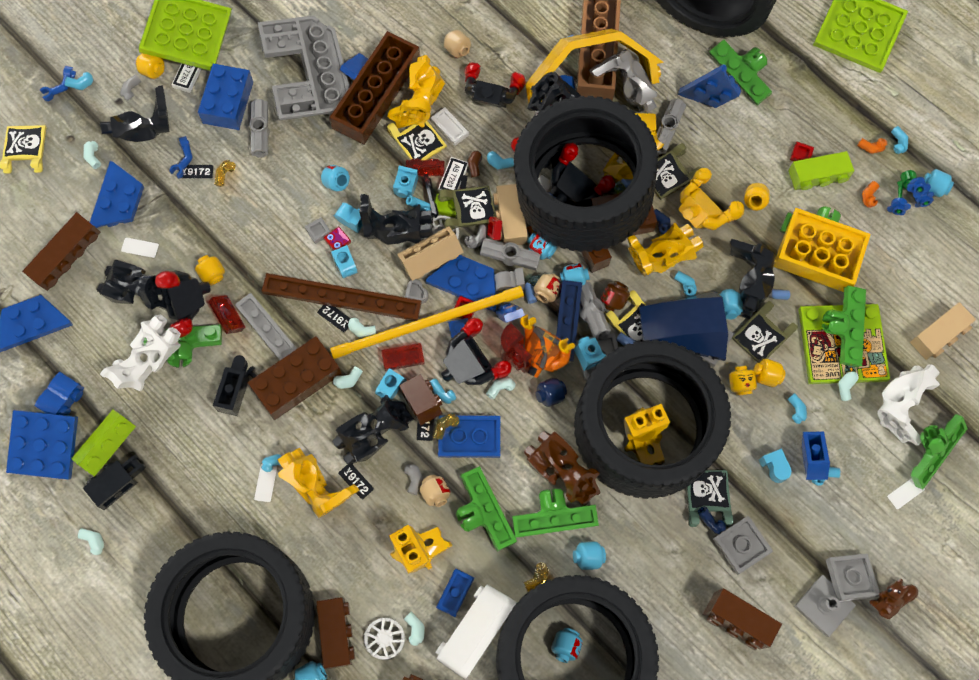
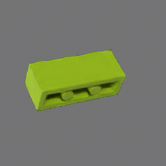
[788,151,854,190]
[71,410,136,477]

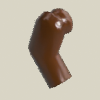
[468,151,482,178]

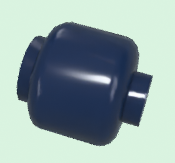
[535,378,567,407]

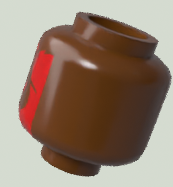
[601,281,630,312]

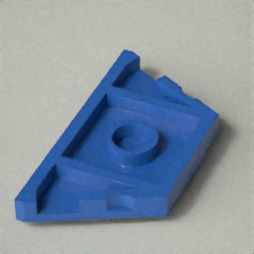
[678,64,741,108]
[90,161,144,228]
[426,255,496,312]
[0,295,73,352]

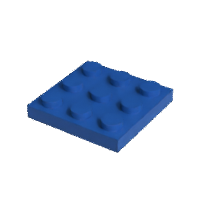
[6,410,78,480]

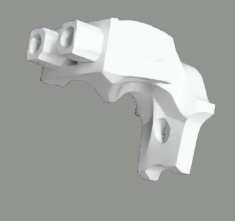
[100,315,181,391]
[877,364,940,445]

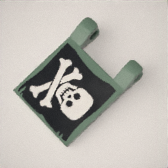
[687,470,733,527]

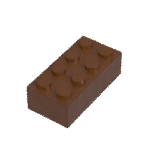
[248,336,342,421]

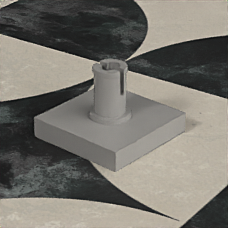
[794,575,856,637]

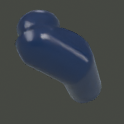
[654,209,671,235]
[698,506,726,534]

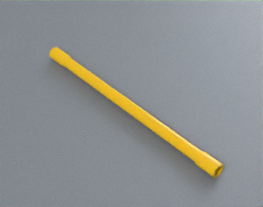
[330,286,524,359]

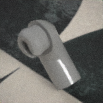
[120,74,141,100]
[464,225,488,249]
[404,464,423,495]

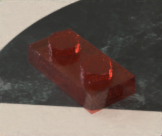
[406,158,445,176]
[208,295,245,334]
[381,343,425,371]

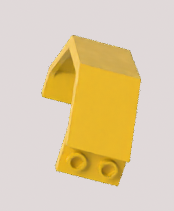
[525,29,664,103]

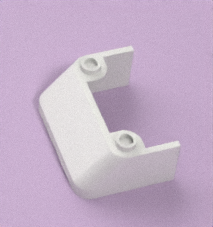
[435,584,517,680]

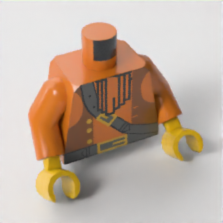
[520,315,575,378]

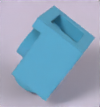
[393,165,418,198]
[574,336,607,371]

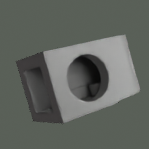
[494,268,525,293]

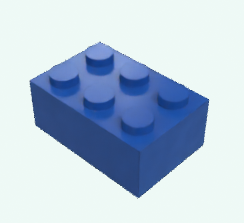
[198,64,253,130]

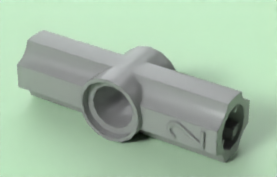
[250,99,270,158]
[657,99,686,154]
[480,238,541,271]
[579,281,611,340]

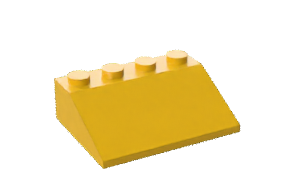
[773,208,871,292]

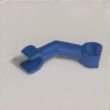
[40,66,76,101]
[170,136,193,179]

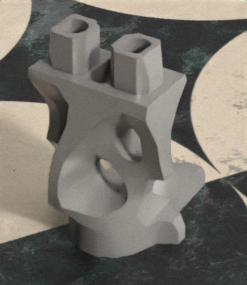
[589,49,657,113]

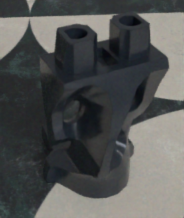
[527,72,581,112]
[100,85,170,142]
[359,194,433,245]
[730,239,776,319]
[97,260,167,311]
[332,395,415,465]

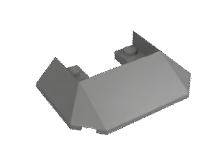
[258,16,349,121]

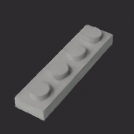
[235,293,297,360]

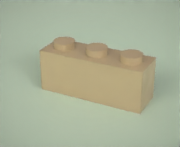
[493,184,528,245]
[397,226,464,281]
[910,302,976,360]

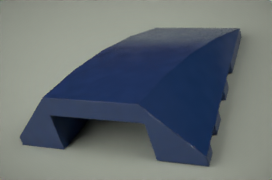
[639,291,728,361]

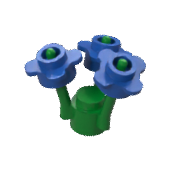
[887,170,934,215]

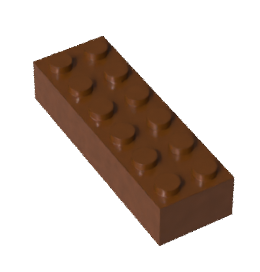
[329,31,420,145]

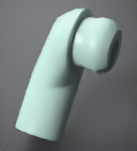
[83,141,101,169]
[348,318,376,337]
[333,366,363,389]
[838,371,859,401]
[486,377,516,400]
[78,528,104,555]
[404,611,425,646]

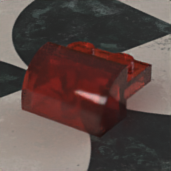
[500,323,532,374]

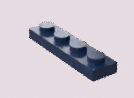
[556,280,582,362]

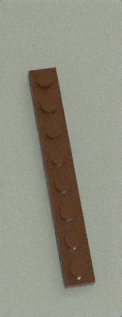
[262,273,422,321]

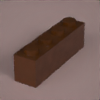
[22,212,101,291]

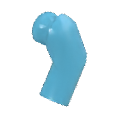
[64,72,93,90]
[891,126,909,154]
[674,271,697,296]
[261,454,282,472]

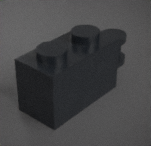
[213,355,250,417]
[83,455,146,510]

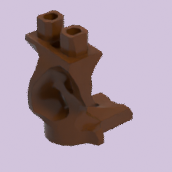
[524,431,601,506]

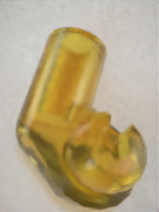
[215,160,236,187]
[433,413,460,440]
[523,562,549,592]

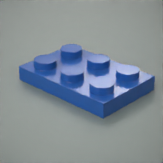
[438,415,500,458]

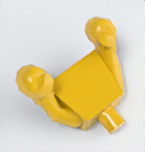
[678,168,744,230]

